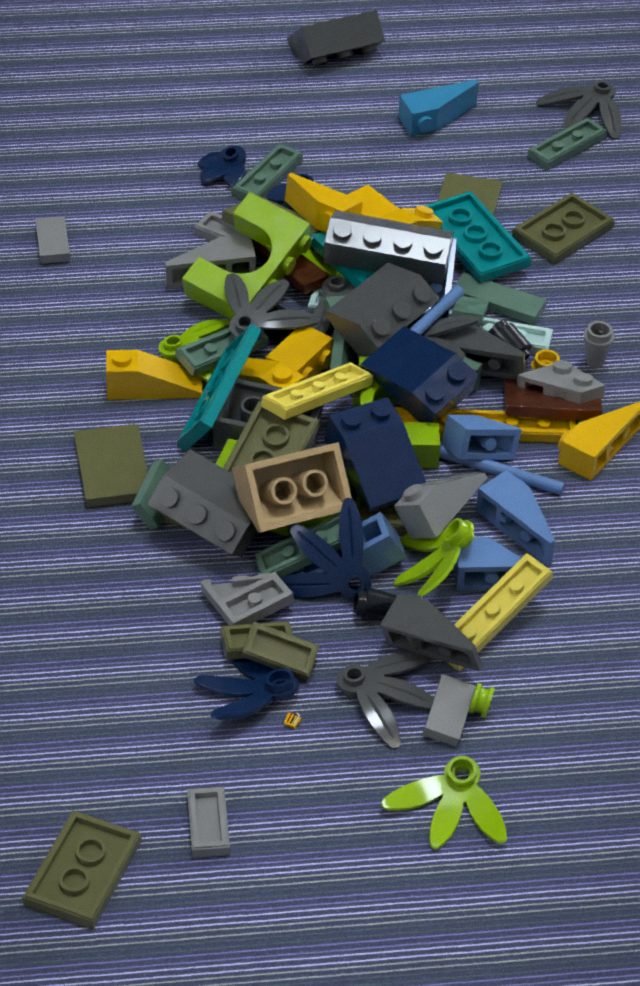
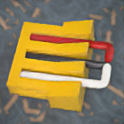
[284,712,301,729]

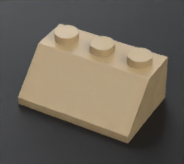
[231,442,352,533]

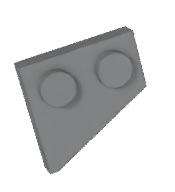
[517,360,605,404]
[200,572,294,625]

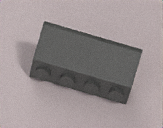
[324,210,454,285]

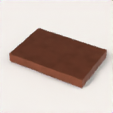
[504,378,603,421]

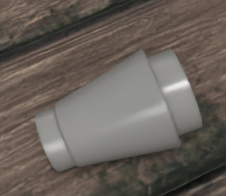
[584,321,615,368]

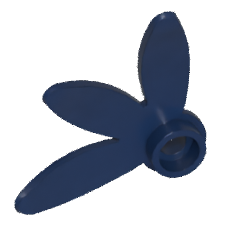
[280,498,372,599]
[193,659,299,720]

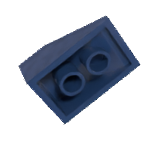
[360,326,479,423]
[324,397,426,512]

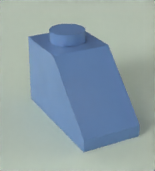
[441,415,522,460]
[454,537,521,591]

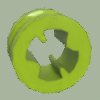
[468,682,495,718]

